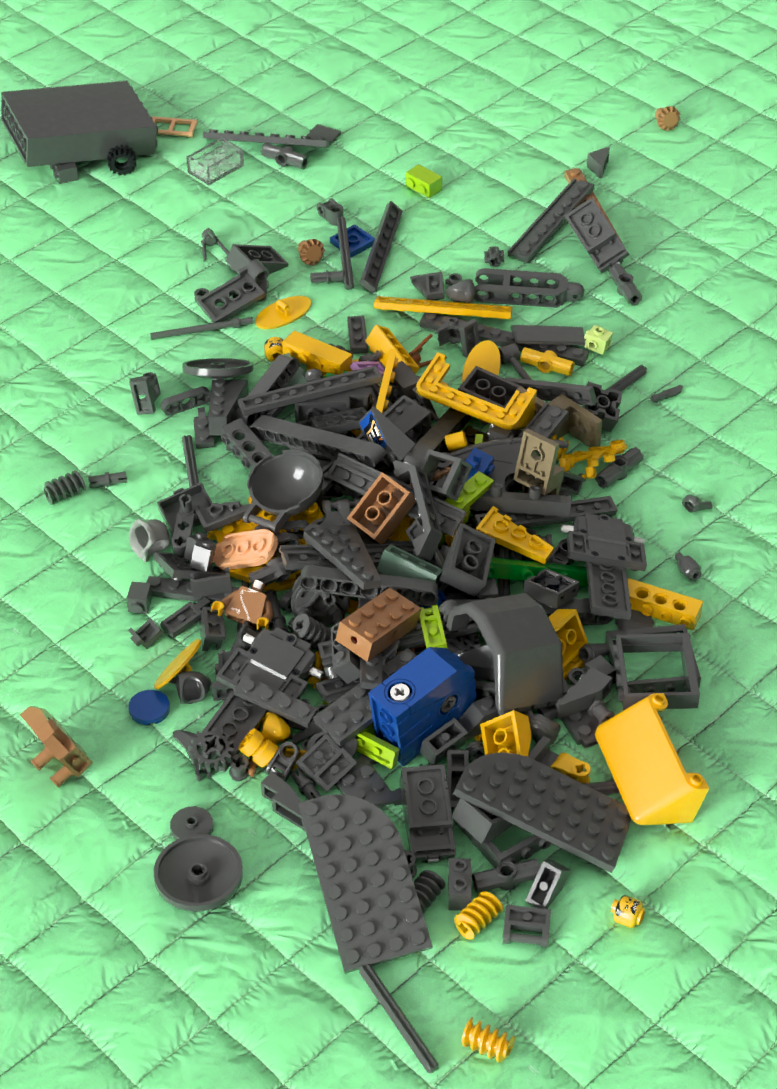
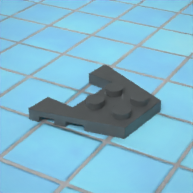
[335,754,402,808]

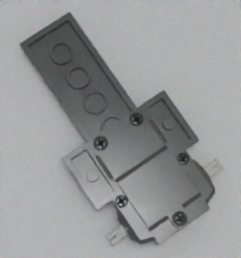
[561,513,647,620]
[197,627,324,773]

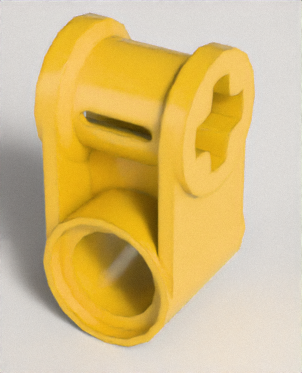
[445,431,467,452]
[550,752,590,784]

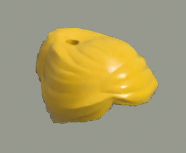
[262,712,291,744]

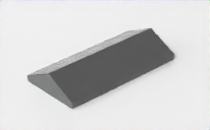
[510,325,585,345]

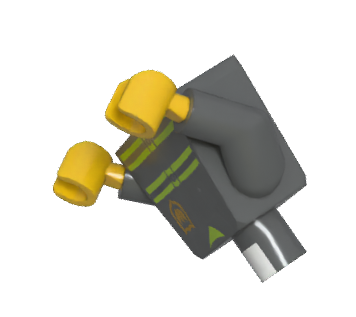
[559,458,596,495]

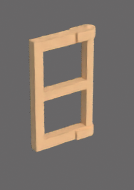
[152,116,197,138]

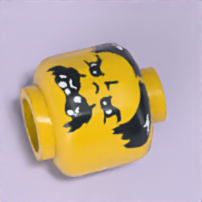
[264,337,283,362]
[611,895,646,928]

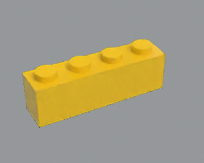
[365,325,420,374]
[282,330,352,375]

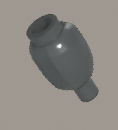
[675,552,702,580]

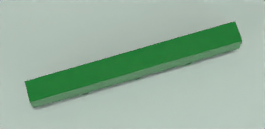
[487,558,588,587]

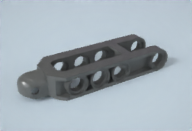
[474,268,584,308]

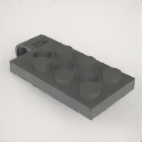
[196,259,269,323]

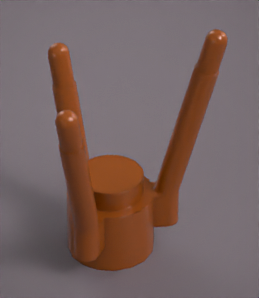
[409,334,433,368]

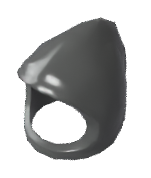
[169,671,211,704]

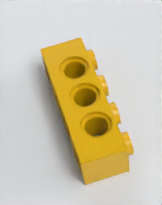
[628,578,703,630]

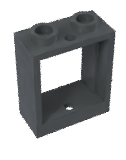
[393,404,431,447]
[420,449,473,501]

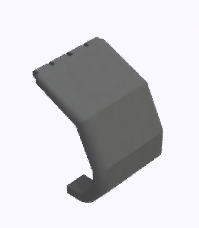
[446,593,564,716]

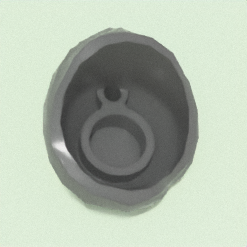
[446,279,476,303]
[525,710,561,745]

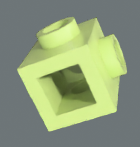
[584,325,613,355]

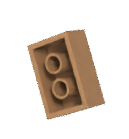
[347,472,416,544]

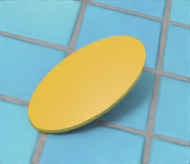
[255,296,311,329]
[462,340,500,383]
[154,639,202,690]

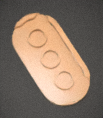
[213,529,278,570]

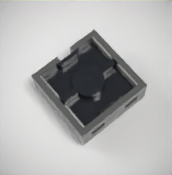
[523,568,579,609]

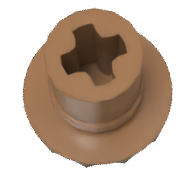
[655,106,681,131]
[298,239,325,266]

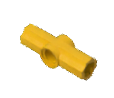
[520,347,575,376]

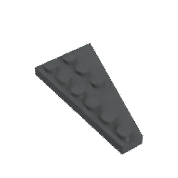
[303,525,382,590]

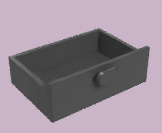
[157,482,212,536]

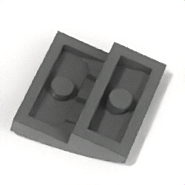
[295,733,357,792]

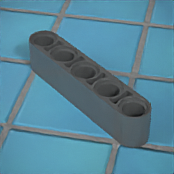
[234,354,299,427]

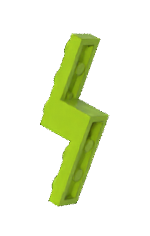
[438,471,494,548]
[323,700,400,769]

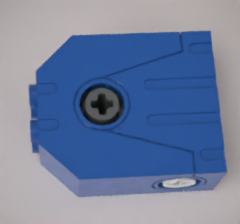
[368,647,477,766]

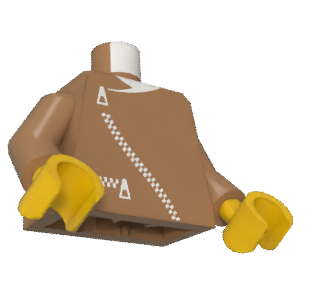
[211,580,274,630]

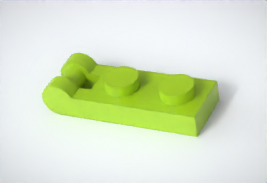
[419,604,448,649]

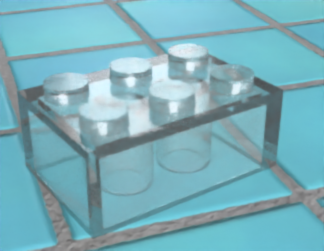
[186,137,244,185]

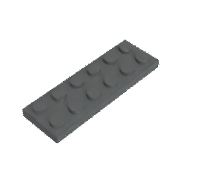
[313,648,417,747]

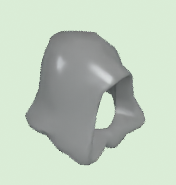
[129,519,169,562]

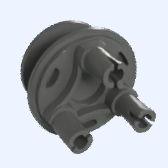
[291,576,350,626]

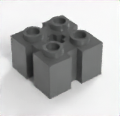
[580,382,622,432]

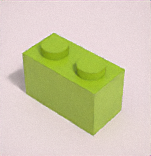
[406,164,442,198]

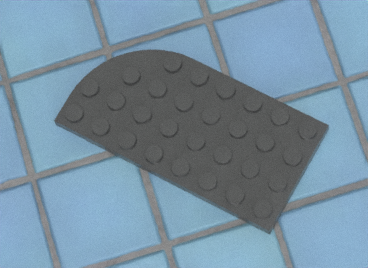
[453,753,631,873]
[298,794,433,973]

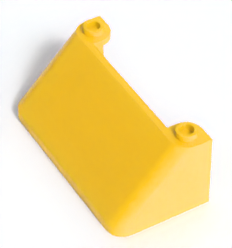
[416,352,537,430]
[595,693,709,825]

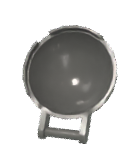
[243,449,323,533]

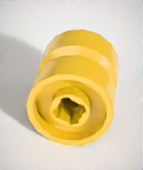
[238,728,278,768]

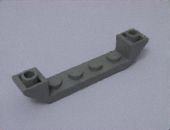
[393,460,442,562]

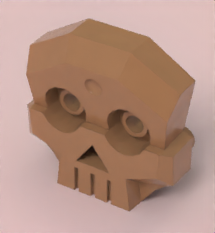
[20,706,93,788]

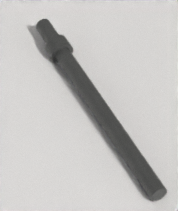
[150,317,253,340]

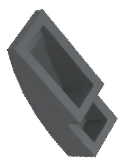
[447,750,468,809]
[261,772,306,831]

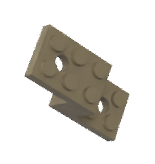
[516,386,602,447]
[513,429,565,495]

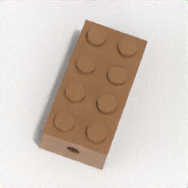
[335,588,422,662]

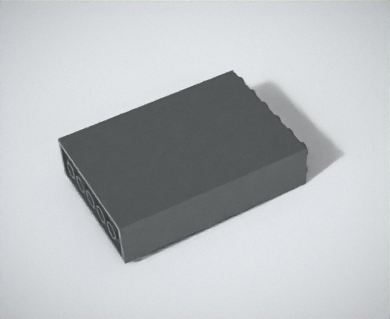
[1,81,158,167]

